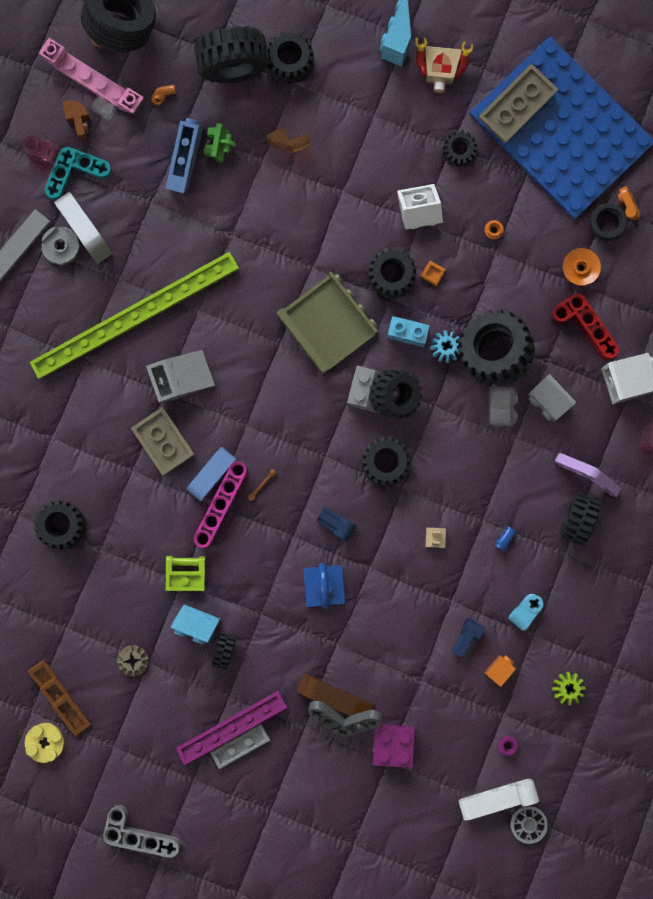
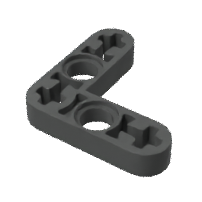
[308,701,382,737]

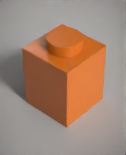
[484,655,516,687]

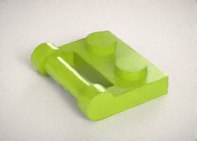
[166,556,206,591]

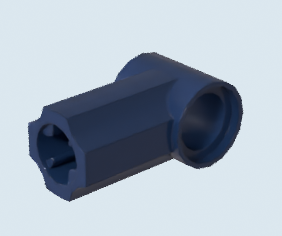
[316,507,357,542]
[452,618,485,660]

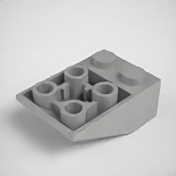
[146,350,215,405]

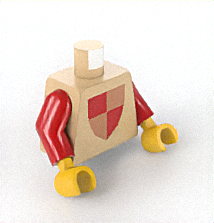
[415,37,473,93]

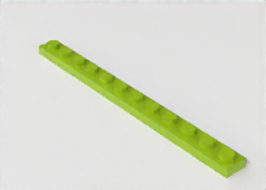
[30,252,239,379]

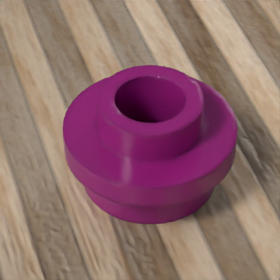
[498,736,518,756]

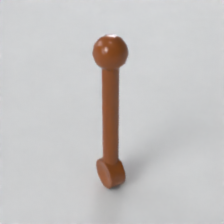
[248,469,277,501]

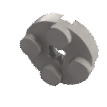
[42,227,81,266]

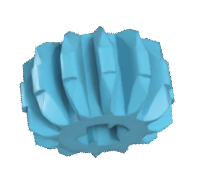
[430,330,460,363]

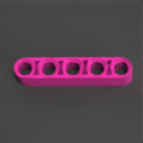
[194,461,248,548]

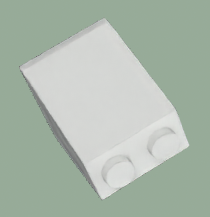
[601,353,653,404]

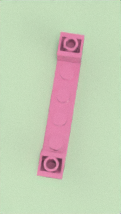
[39,38,144,114]

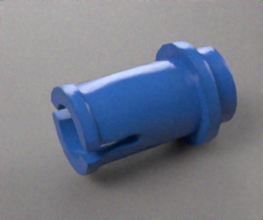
[494,526,517,552]

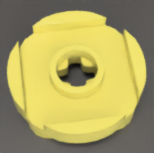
[25,723,65,763]

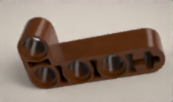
[296,673,376,716]

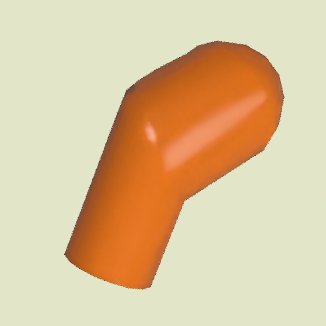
[151,85,176,105]

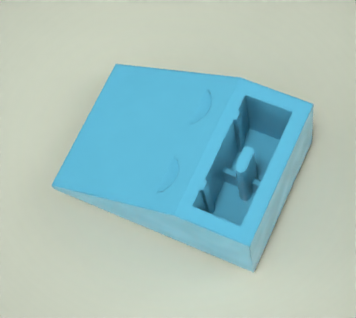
[380,0,411,66]
[171,605,221,644]

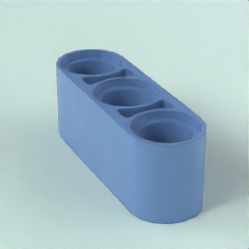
[186,447,237,502]

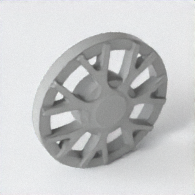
[510,806,548,844]

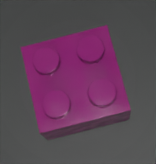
[373,724,415,768]

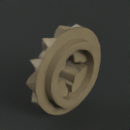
[117,645,148,676]

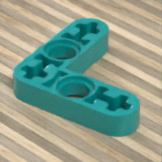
[45,147,112,200]

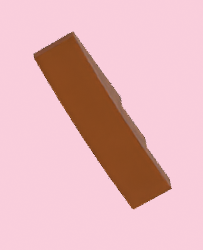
[28,659,91,736]

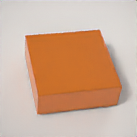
[420,261,446,287]

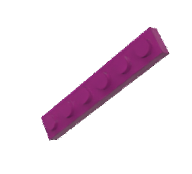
[176,691,288,766]

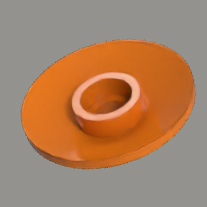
[563,248,601,286]

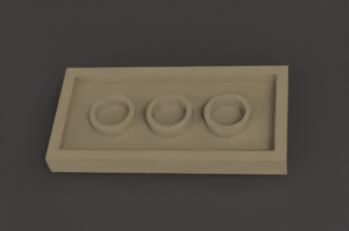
[478,64,559,144]

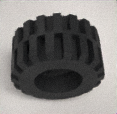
[267,30,313,84]
[368,247,417,299]
[369,369,422,419]
[362,437,411,486]
[560,493,601,546]
[34,500,86,549]

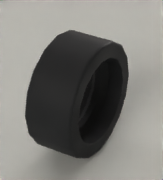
[589,203,627,242]

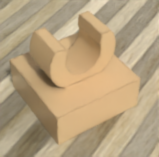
[425,528,446,548]

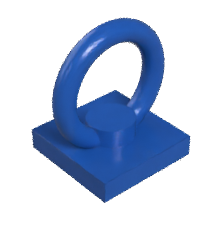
[303,563,345,609]

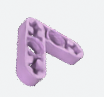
[555,453,621,497]

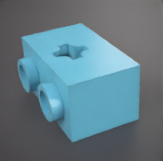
[387,316,430,347]

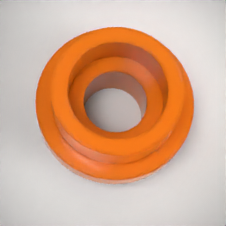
[484,220,504,240]

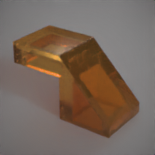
[266,128,310,153]

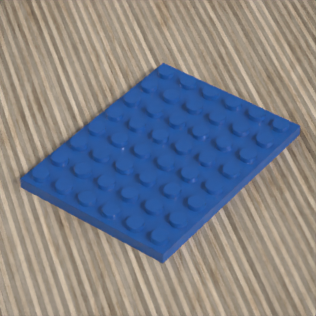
[469,36,653,220]

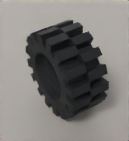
[443,130,478,167]
[212,632,237,670]

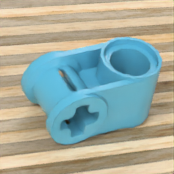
[508,594,543,631]

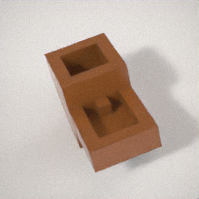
[62,100,91,141]

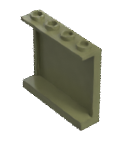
[276,272,378,375]

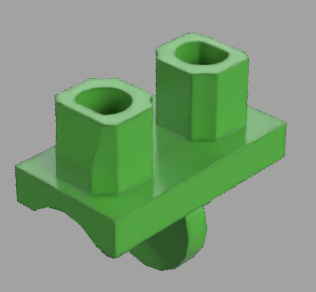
[204,123,236,162]

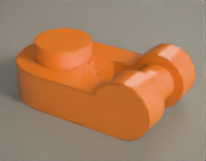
[618,186,641,221]

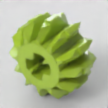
[552,672,586,705]

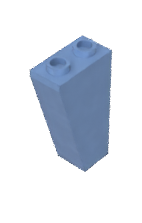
[166,118,204,193]

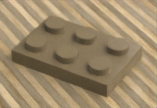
[131,407,195,476]

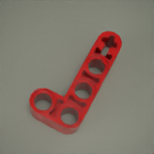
[551,294,619,361]

